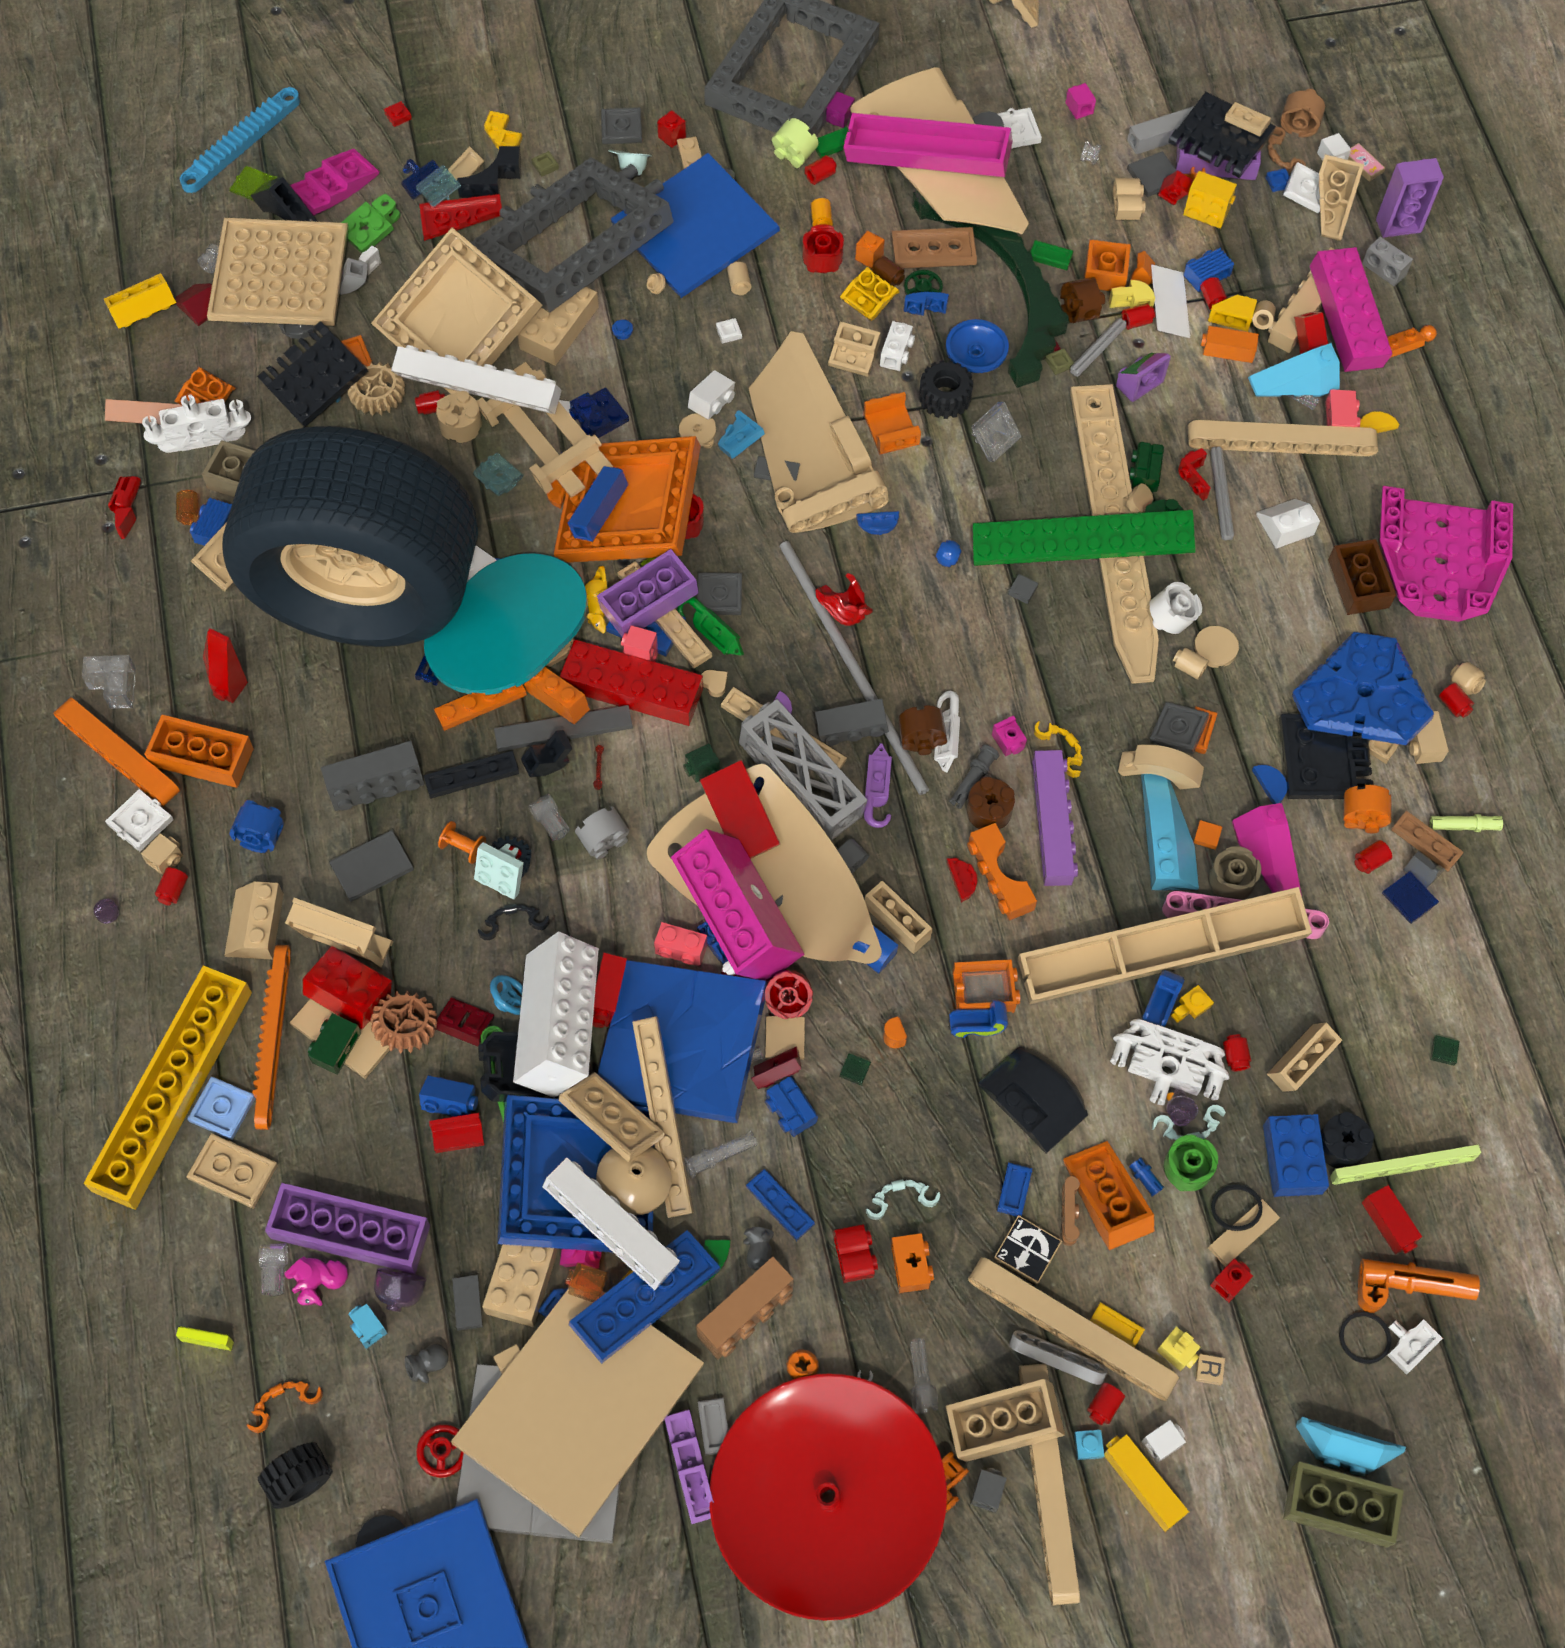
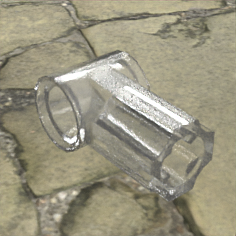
[528,793,570,841]
[259,1243,288,1296]

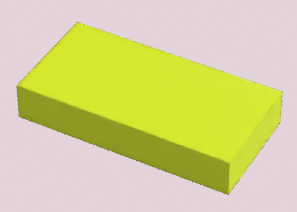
[176,1326,234,1351]

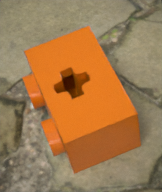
[891,1233,934,1293]

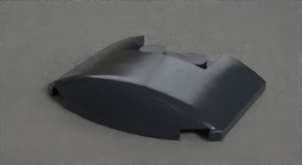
[978,1046,1088,1154]

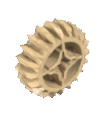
[347,361,405,416]

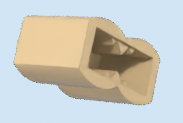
[1113,178,1145,220]

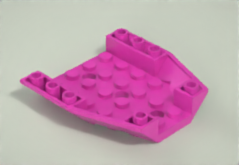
[1379,486,1513,622]

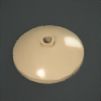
[596,1147,672,1215]

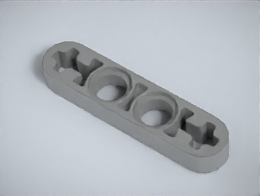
[1009,1330,1108,1385]

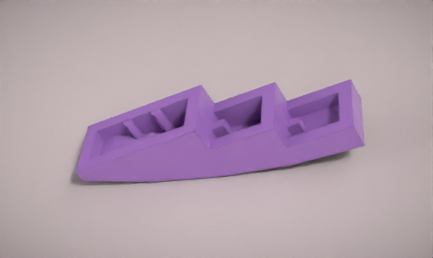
[665,1409,714,1524]

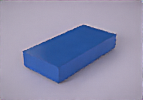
[997,1162,1032,1217]

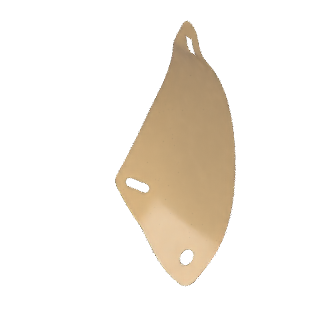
[647,764,882,964]

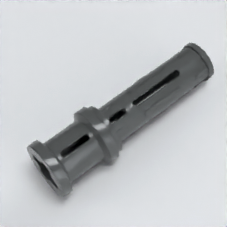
[949,744,999,809]

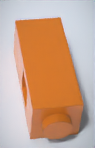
[1200,326,1259,363]

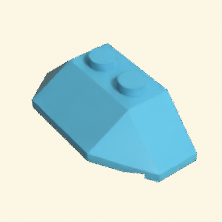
[1296,1417,1406,1476]

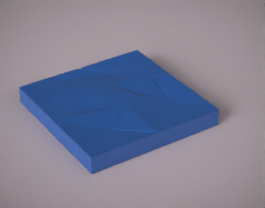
[598,960,767,1124]
[497,1095,654,1253]

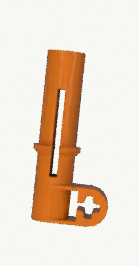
[1357,1259,1480,1313]

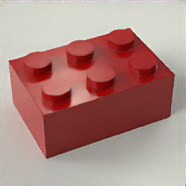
[303,946,392,1030]

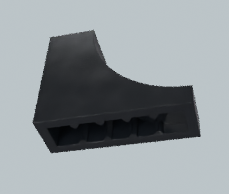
[250,177,318,222]

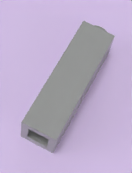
[1127,106,1194,155]

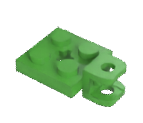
[341,194,401,253]

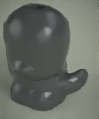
[744,1227,774,1270]
[405,1344,448,1383]

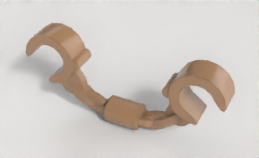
[1268,127,1306,173]

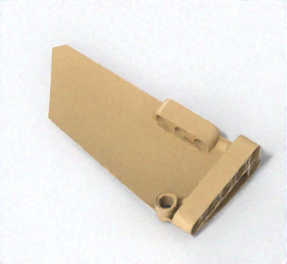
[850,67,1029,234]
[748,331,889,533]

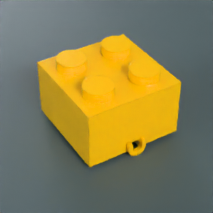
[1183,171,1237,229]

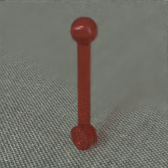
[593,745,604,790]

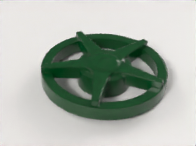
[904,270,943,295]

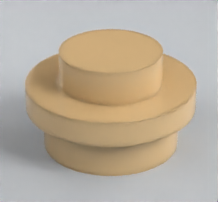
[647,273,665,294]

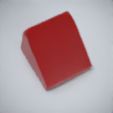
[115,507,136,539]

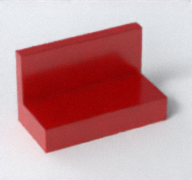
[429,1113,485,1153]

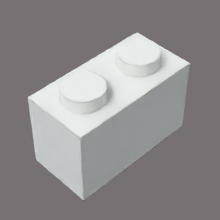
[688,370,735,420]

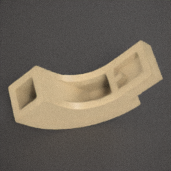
[1118,745,1204,790]

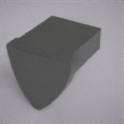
[1403,851,1445,889]

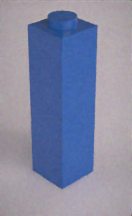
[568,466,628,542]

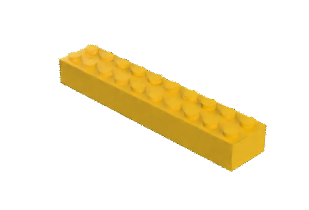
[84,966,252,1210]

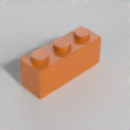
[524,667,590,725]

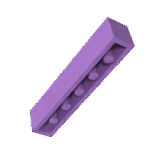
[1032,750,1078,886]

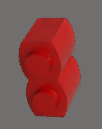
[833,1224,878,1283]

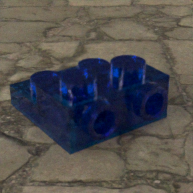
[569,387,629,438]

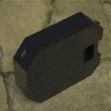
[478,1031,554,1102]

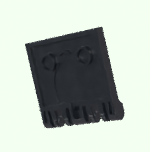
[1168,92,1276,178]
[257,321,368,427]
[1279,714,1374,799]

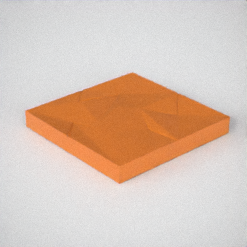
[554,436,701,563]

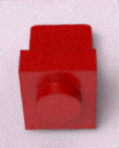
[1178,448,1211,501]

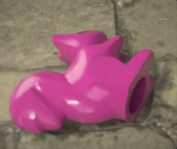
[284,1256,348,1306]

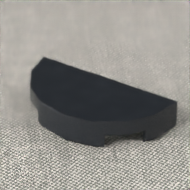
[356,1515,406,1548]

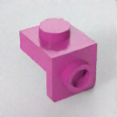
[560,1249,602,1269]

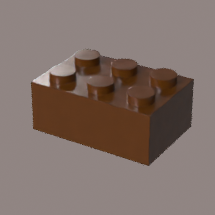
[1328,539,1396,615]

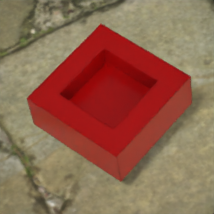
[384,101,412,127]

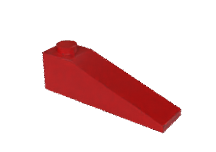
[203,628,248,703]

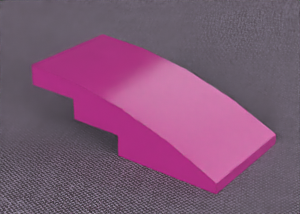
[290,148,379,215]

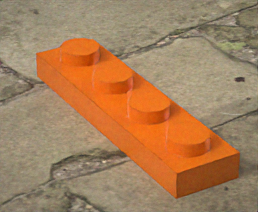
[434,684,527,731]

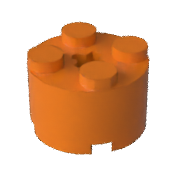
[1344,785,1392,834]

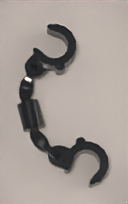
[478,904,550,940]

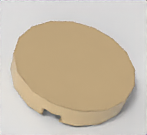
[1194,626,1239,668]

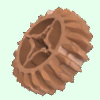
[371,991,437,1054]

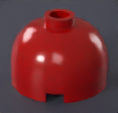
[765,970,813,1019]

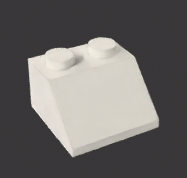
[1256,499,1320,548]

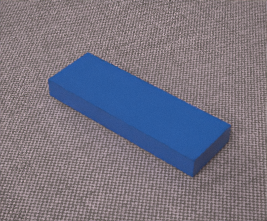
[746,1169,815,1241]

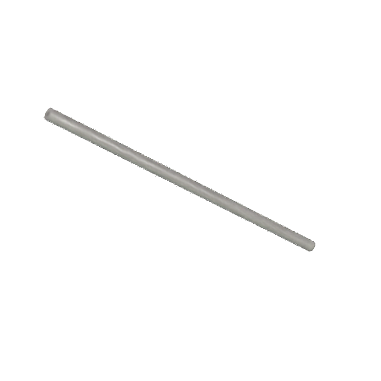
[780,541,929,795]

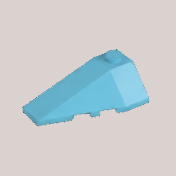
[1248,343,1340,397]

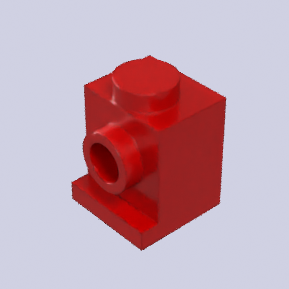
[1158,170,1194,205]

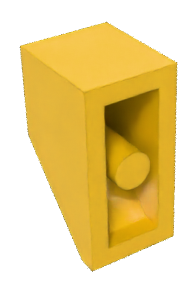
[1208,295,1257,332]

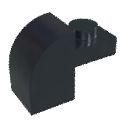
[521,730,573,777]

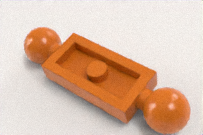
[1387,325,1437,358]

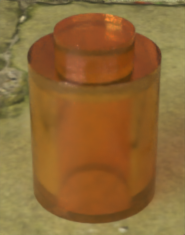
[176,490,199,525]

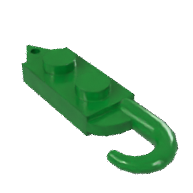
[677,597,744,656]

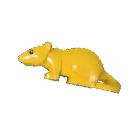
[585,566,608,634]

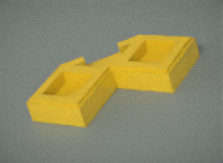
[484,111,522,149]

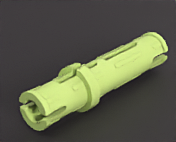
[1429,814,1503,832]

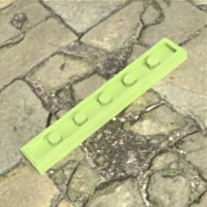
[1330,1145,1481,1185]

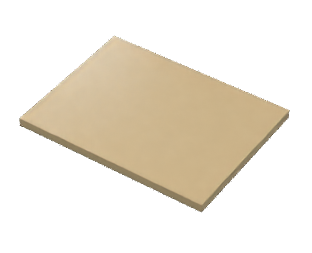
[451,1274,704,1538]

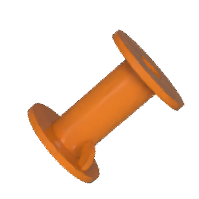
[438,821,486,864]

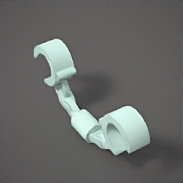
[1152,1105,1226,1140]
[866,1179,940,1220]

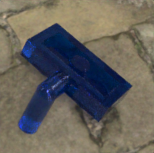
[401,159,445,200]

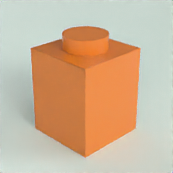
[855,230,885,269]

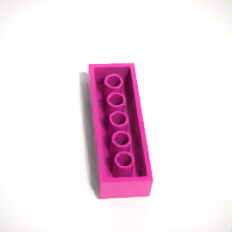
[1310,247,1392,372]

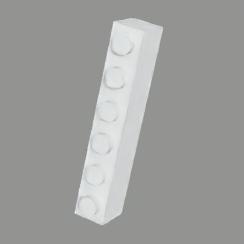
[542,1158,680,1290]

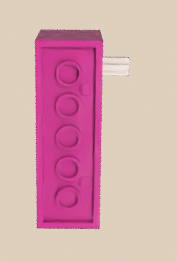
[671,829,805,982]

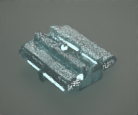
[416,165,460,207]
[473,453,524,496]

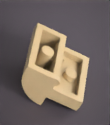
[828,321,880,377]

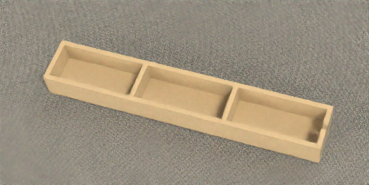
[1017,887,1312,1004]

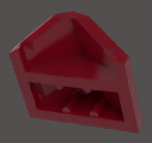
[174,283,212,326]

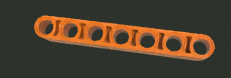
[53,697,180,807]

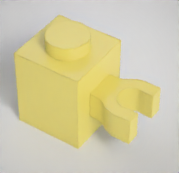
[1157,1327,1200,1372]

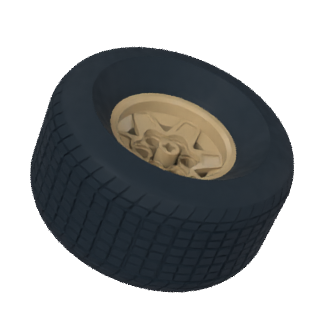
[222,426,478,647]

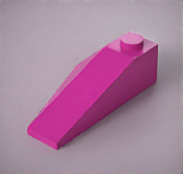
[1232,803,1302,897]

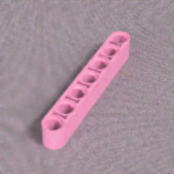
[1162,891,1329,939]

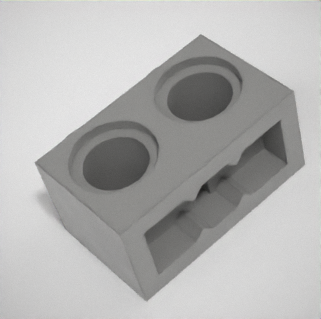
[1362,237,1413,287]

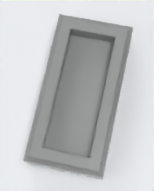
[698,1398,728,1456]

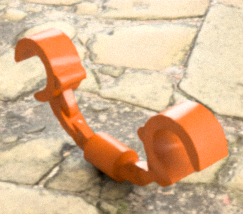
[247,1382,323,1433]

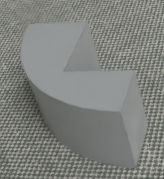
[339,258,368,295]

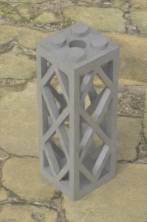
[739,699,868,841]

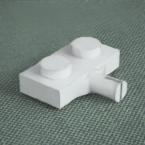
[1387,1319,1443,1374]

